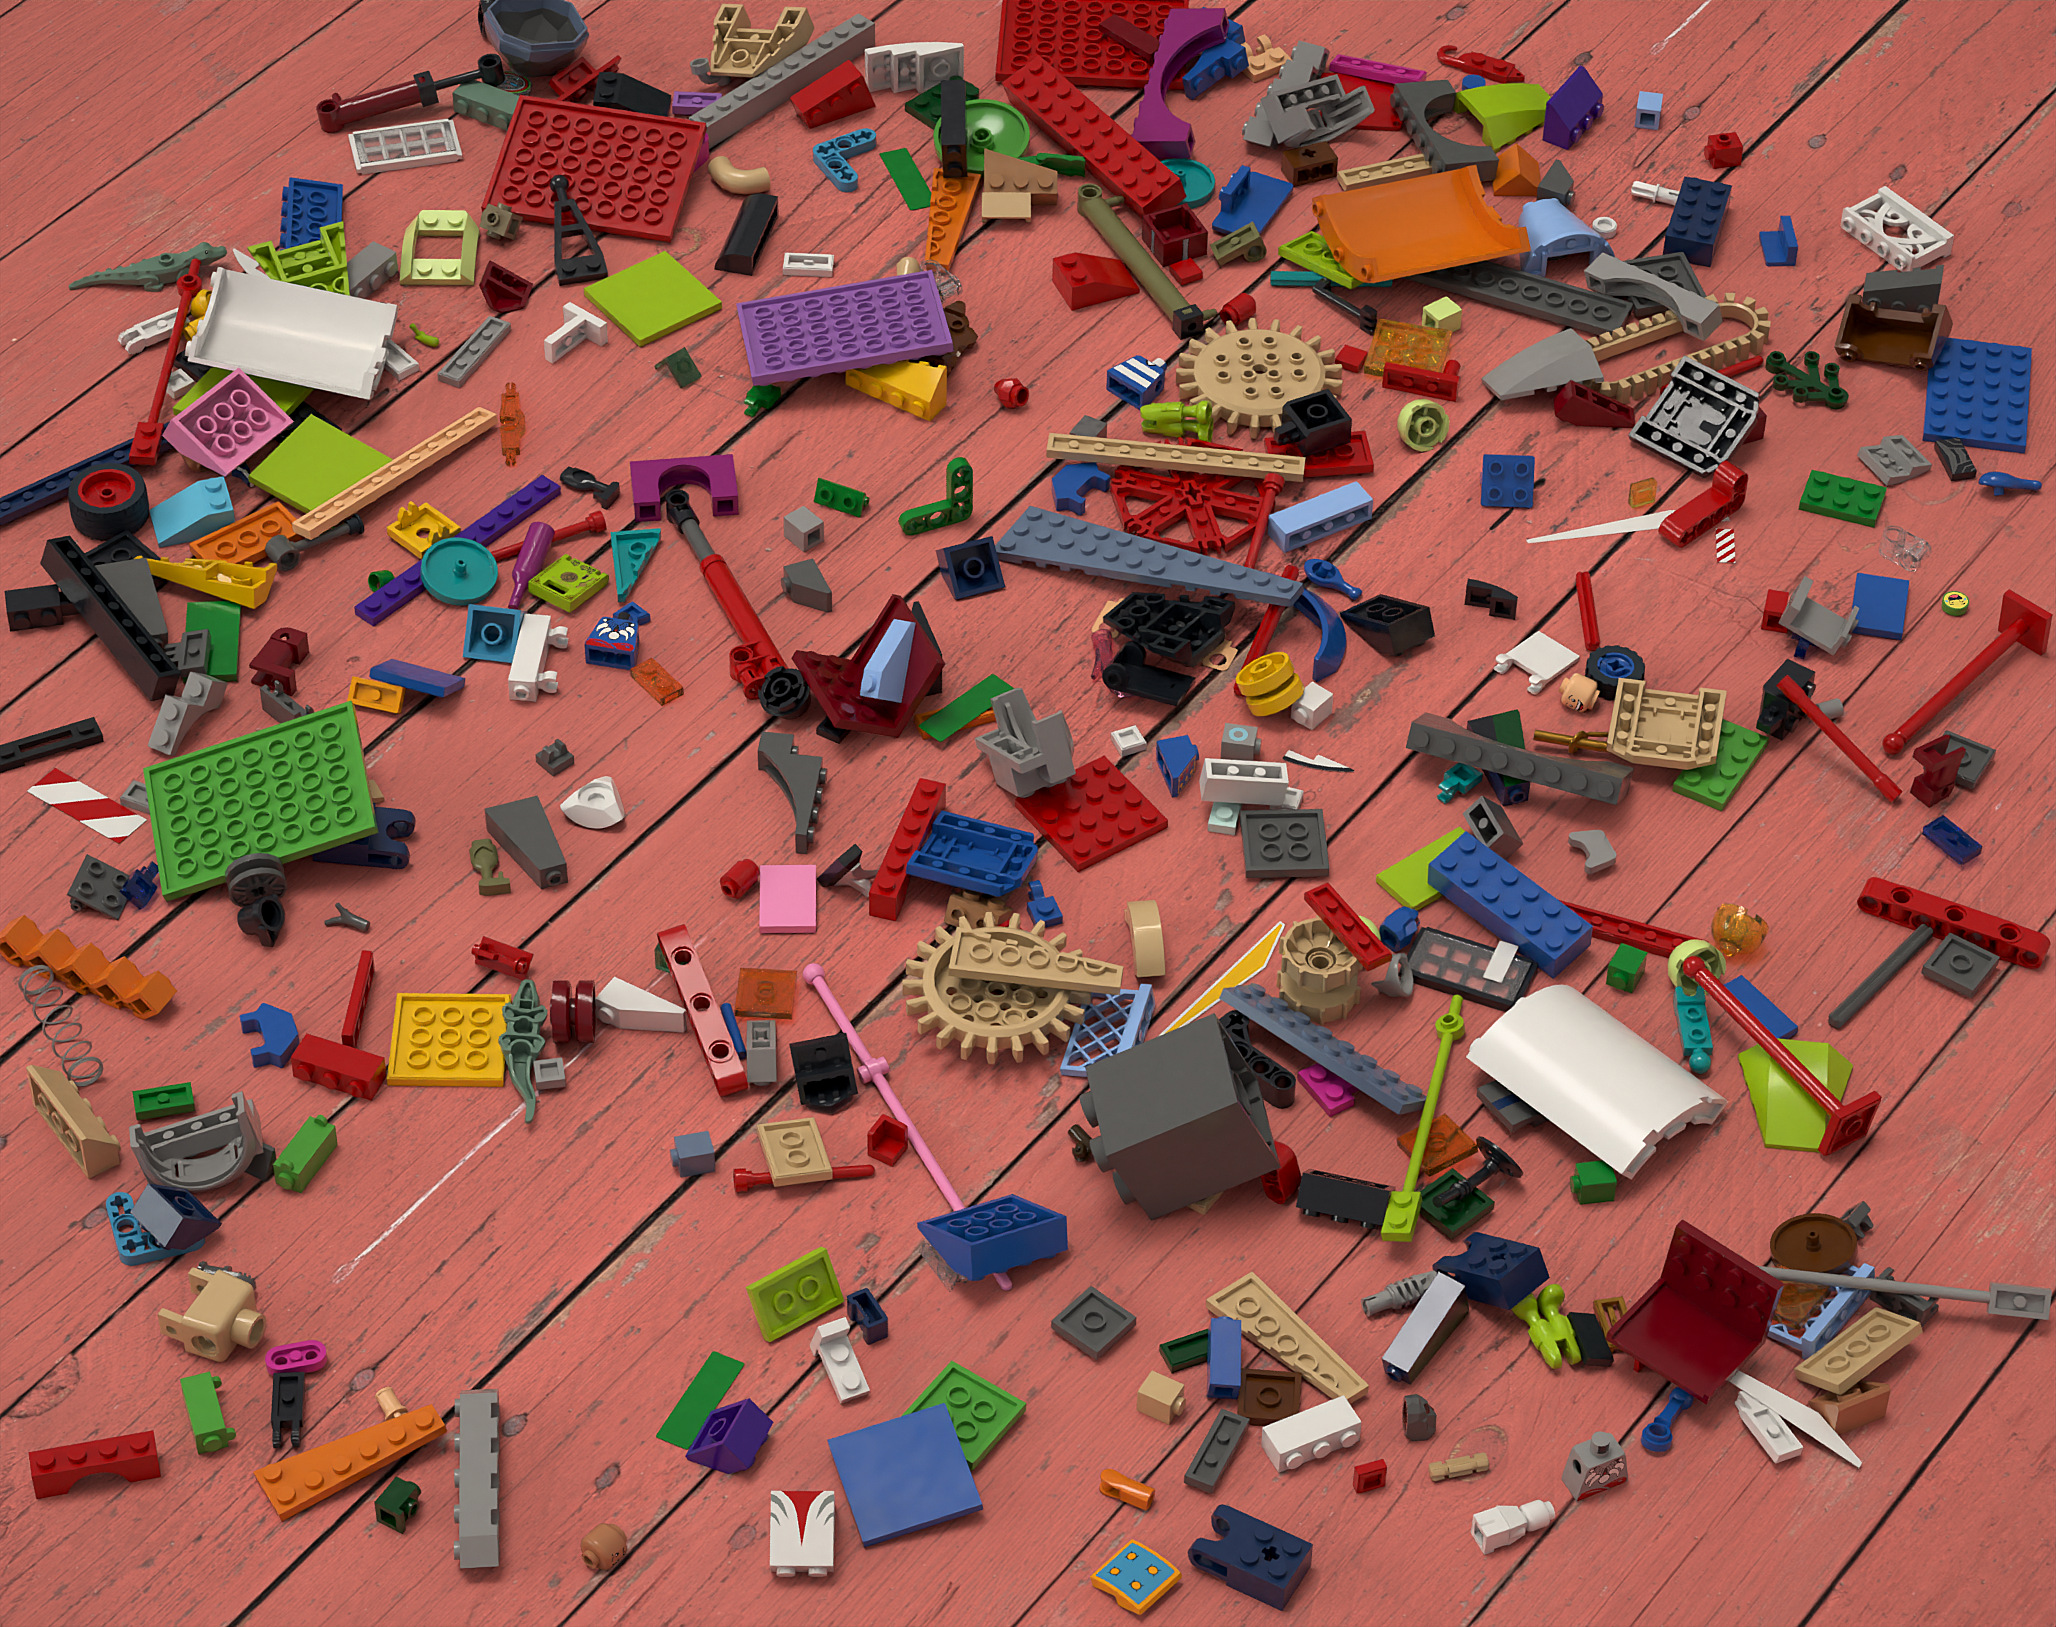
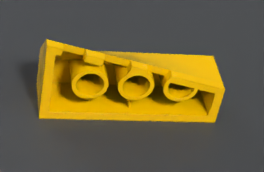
[846,359,947,421]

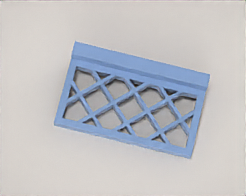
[1060,984,1156,1077]
[1767,1263,1875,1360]

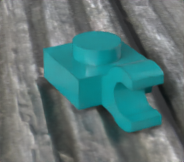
[1437,763,1483,803]

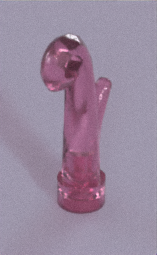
[1091,629,1135,699]

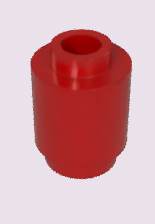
[1220,293,1256,326]
[720,859,760,899]

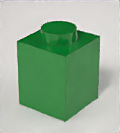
[1606,943,1648,994]
[1570,1160,1617,1205]

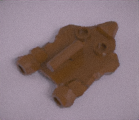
[916,301,978,378]

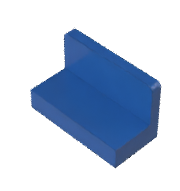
[1759,216,1798,266]

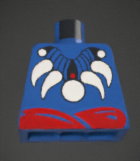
[584,612,639,671]

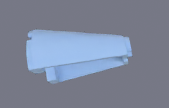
[1518,198,1615,277]

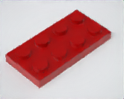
[1264,431,1374,477]

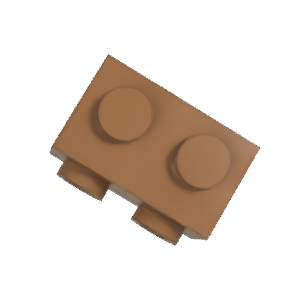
[944,889,1013,929]

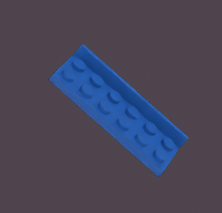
[279,177,343,251]

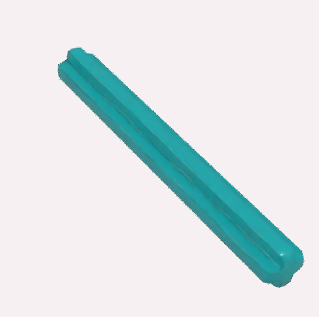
[1270,271,1393,287]

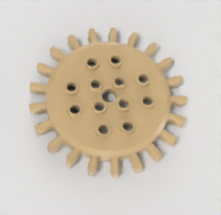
[1176,318,1343,439]
[903,912,1091,1064]

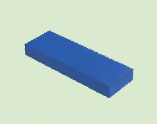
[1724,975,1798,1039]

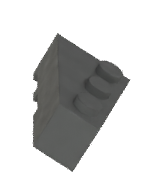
[1862,265,1944,313]

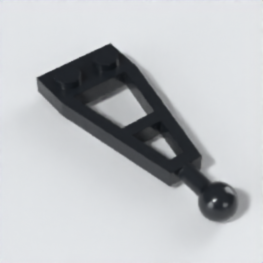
[550,175,608,286]

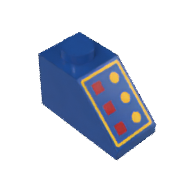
[1156,735,1199,797]

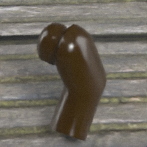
[1068,1124,1092,1161]

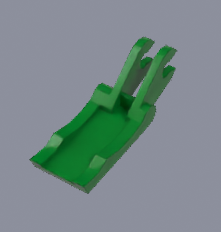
[1017,153,1085,177]

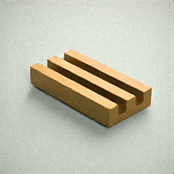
[1593,1296,1628,1353]

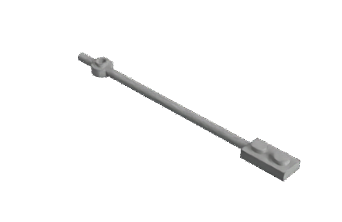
[1738,1254,2052,1320]

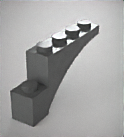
[758,732,827,854]

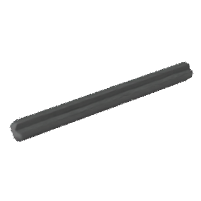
[1828,924,1933,1028]

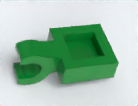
[744,384,781,417]

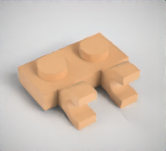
[1241,34,1293,83]

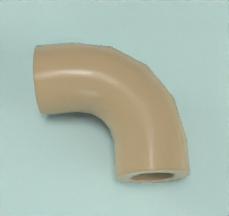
[708,156,771,195]

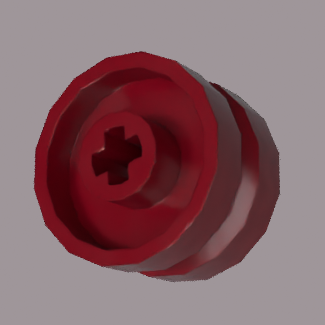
[550,980,596,1043]

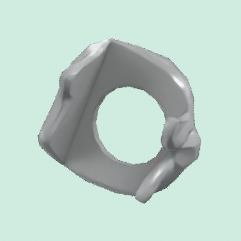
[1371,953,1413,997]

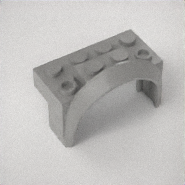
[1260,74,1375,148]
[129,1091,264,1193]

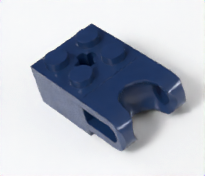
[313,803,416,869]
[1432,1232,1550,1310]
[1188,1504,1313,1611]

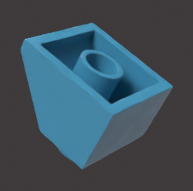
[463,604,527,663]

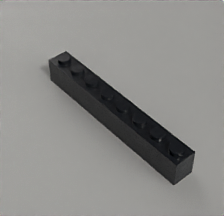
[40,535,181,701]

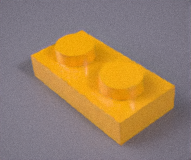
[347,676,406,714]

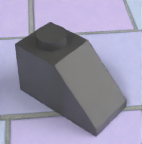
[1536,159,1576,208]
[781,558,832,612]

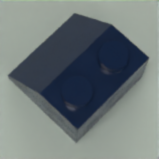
[935,536,1005,600]
[130,1183,222,1250]

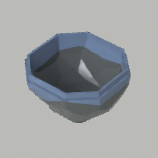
[484,0,589,78]

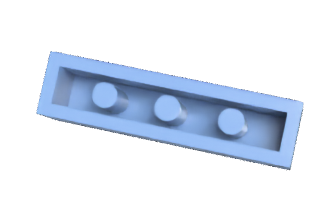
[1268,481,1373,553]

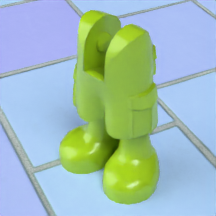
[1140,400,1214,442]
[1512,1284,1581,1369]

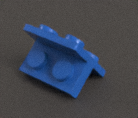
[1480,454,1535,508]

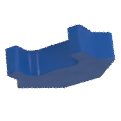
[1051,462,1110,515]
[239,1003,300,1068]

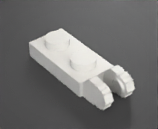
[117,308,190,355]

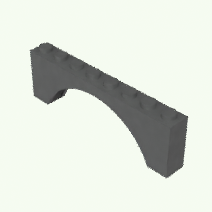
[1406,712,1634,805]

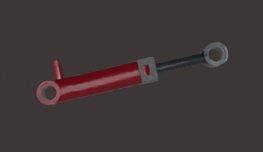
[316,54,505,133]

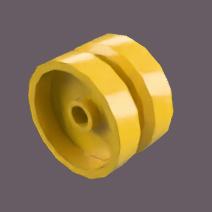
[1235,652,1305,716]

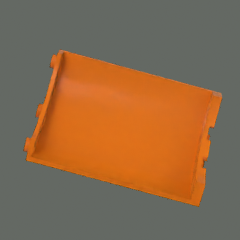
[1312,165,1531,283]

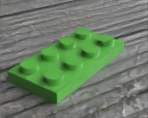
[1672,719,1769,811]

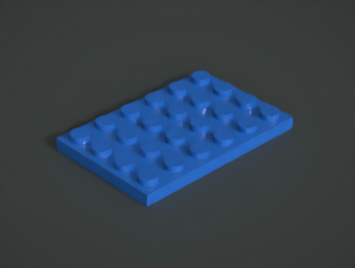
[1922,338,2032,454]

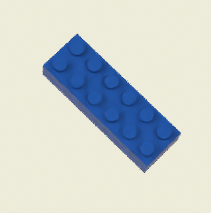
[1428,831,1593,979]

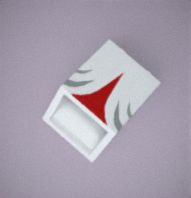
[770,1491,835,1577]

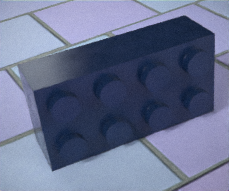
[1663,176,1732,267]

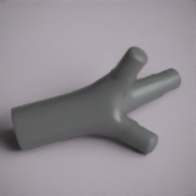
[324,903,370,932]

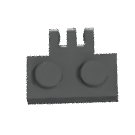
[164,629,211,678]

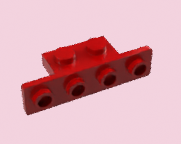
[548,55,622,103]

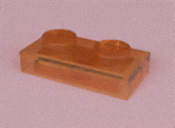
[630,658,684,706]

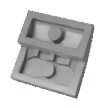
[1857,435,1932,486]

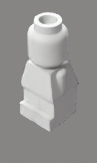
[1471,1500,1555,1555]

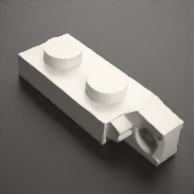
[1735,1391,1803,1464]

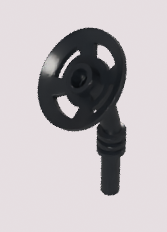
[1432,1136,1523,1208]

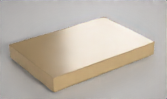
[757,1117,832,1187]

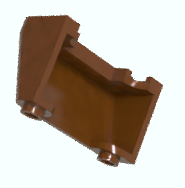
[1834,294,1953,371]

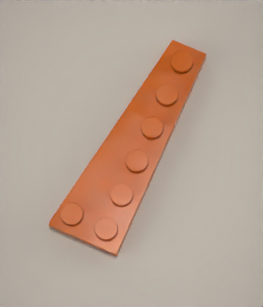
[925,168,981,273]
[253,1404,447,1521]

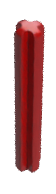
[1575,571,1600,651]

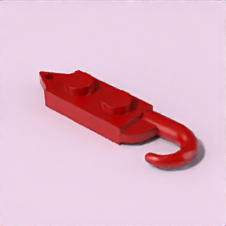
[1437,45,1525,84]

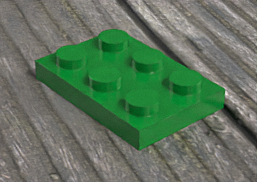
[1798,470,1887,528]

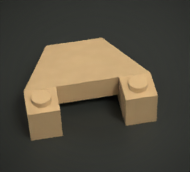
[710,4,814,77]

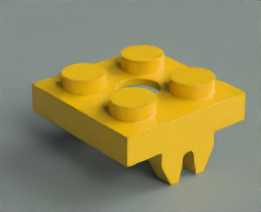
[387,501,461,559]

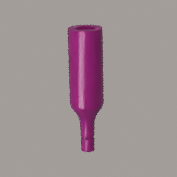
[508,522,555,610]

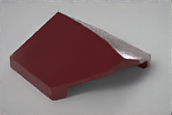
[479,260,533,313]

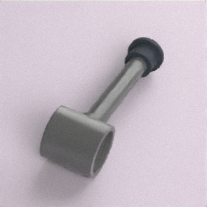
[265,514,364,571]

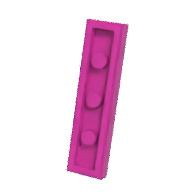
[1329,54,1427,84]

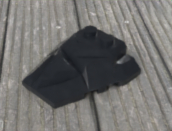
[1103,592,1235,668]

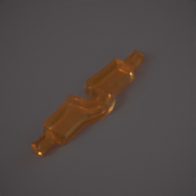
[499,382,526,466]

